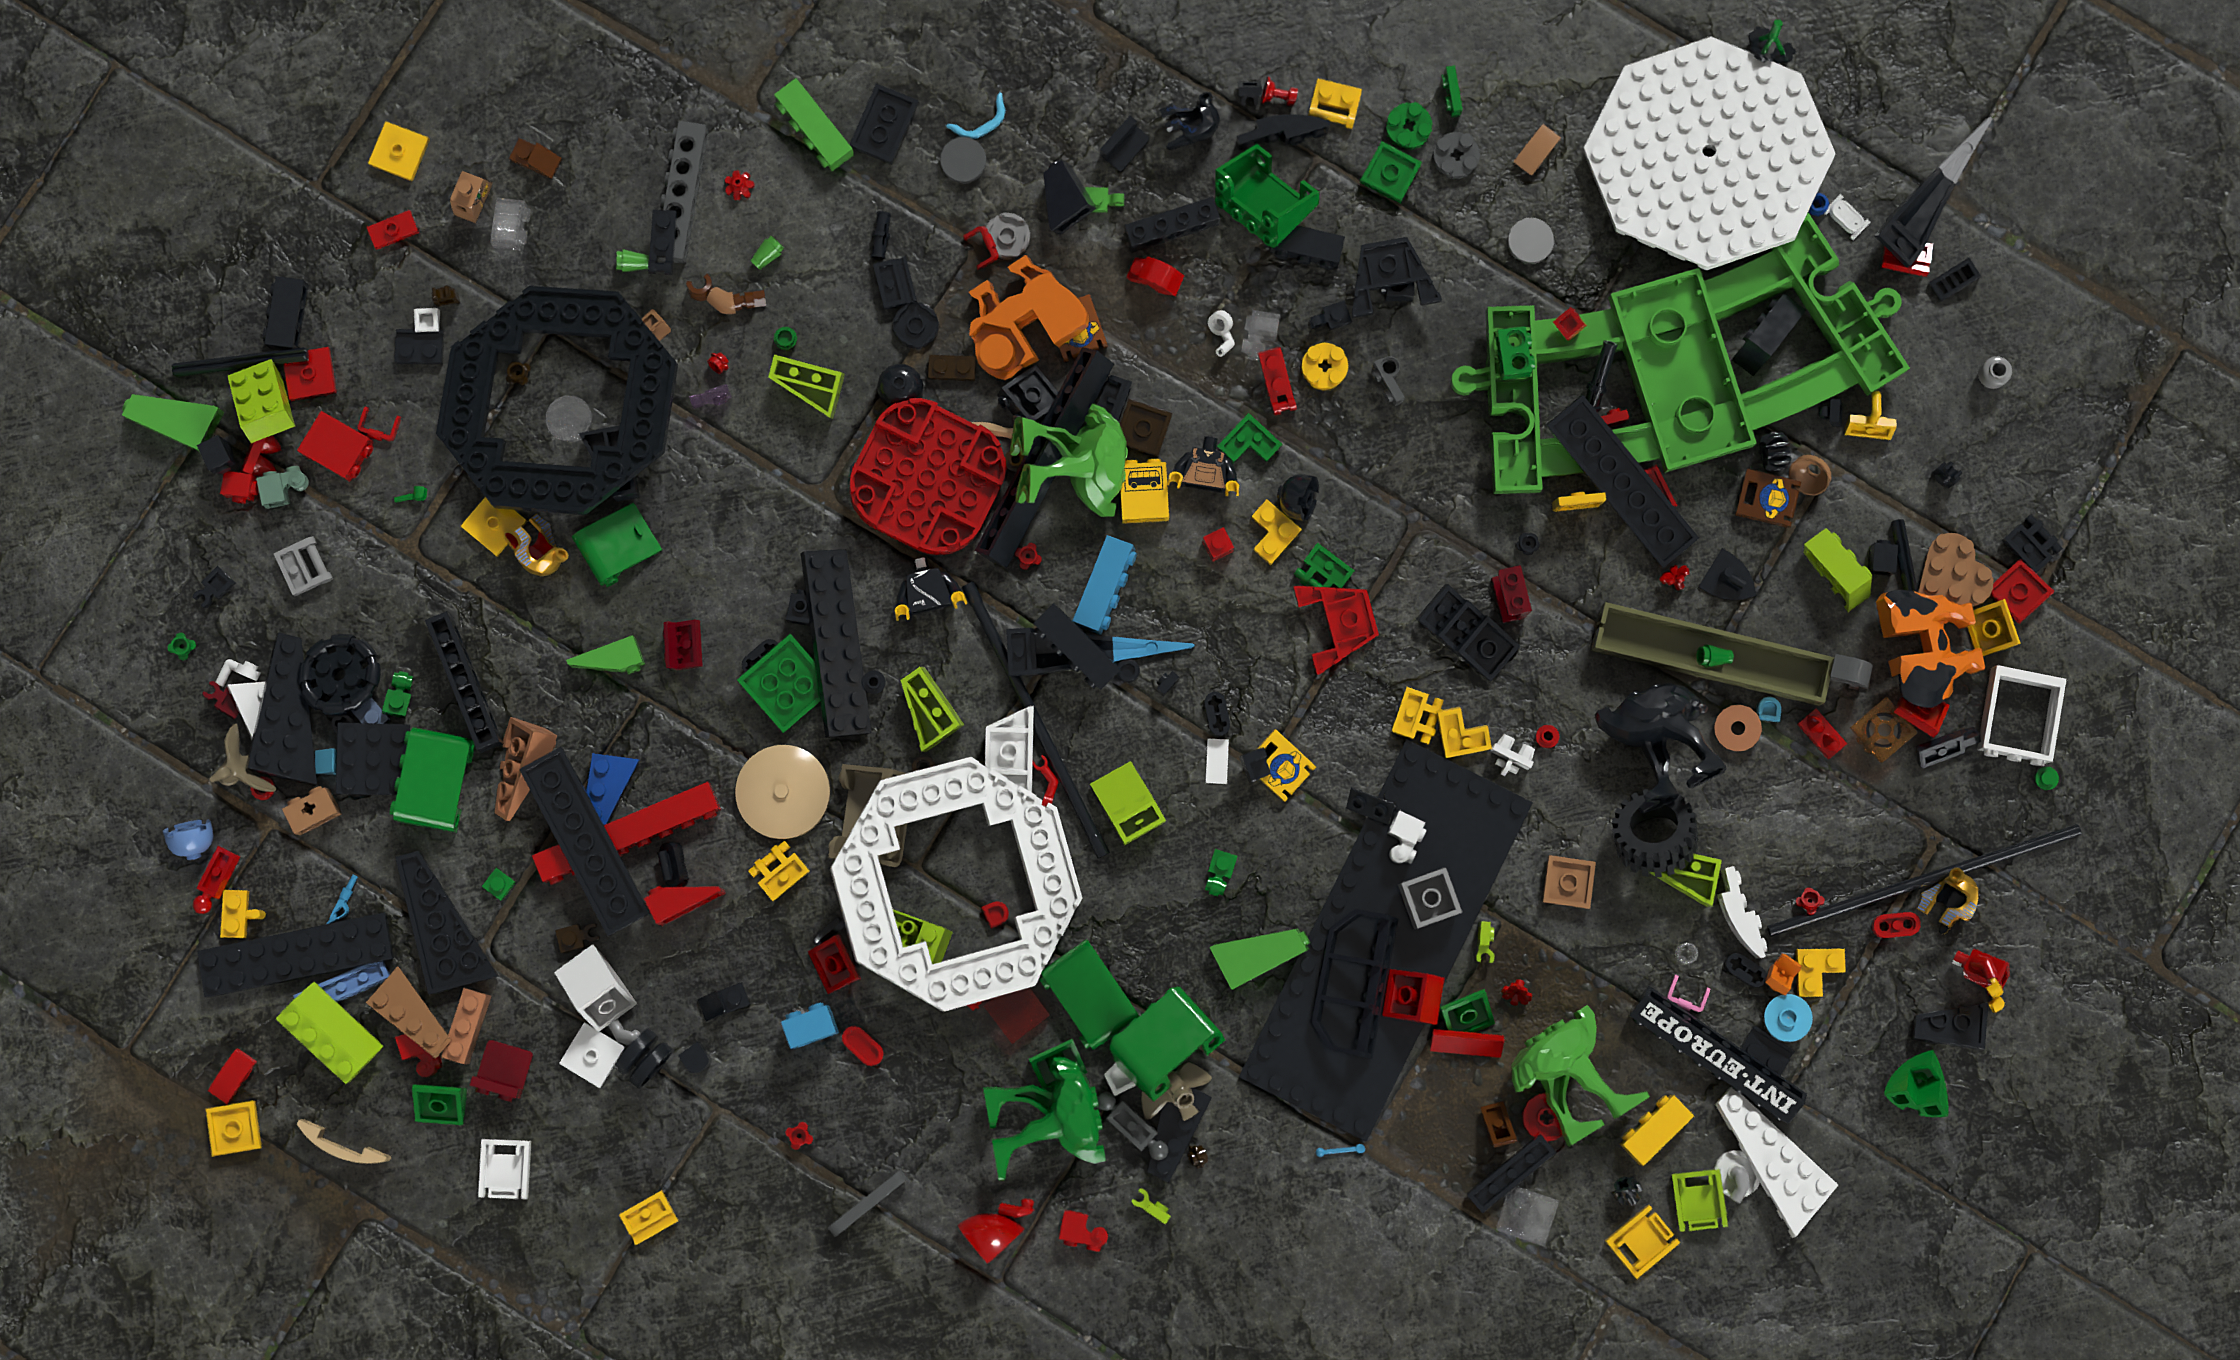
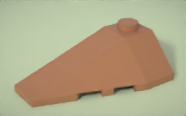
[495,717,557,821]

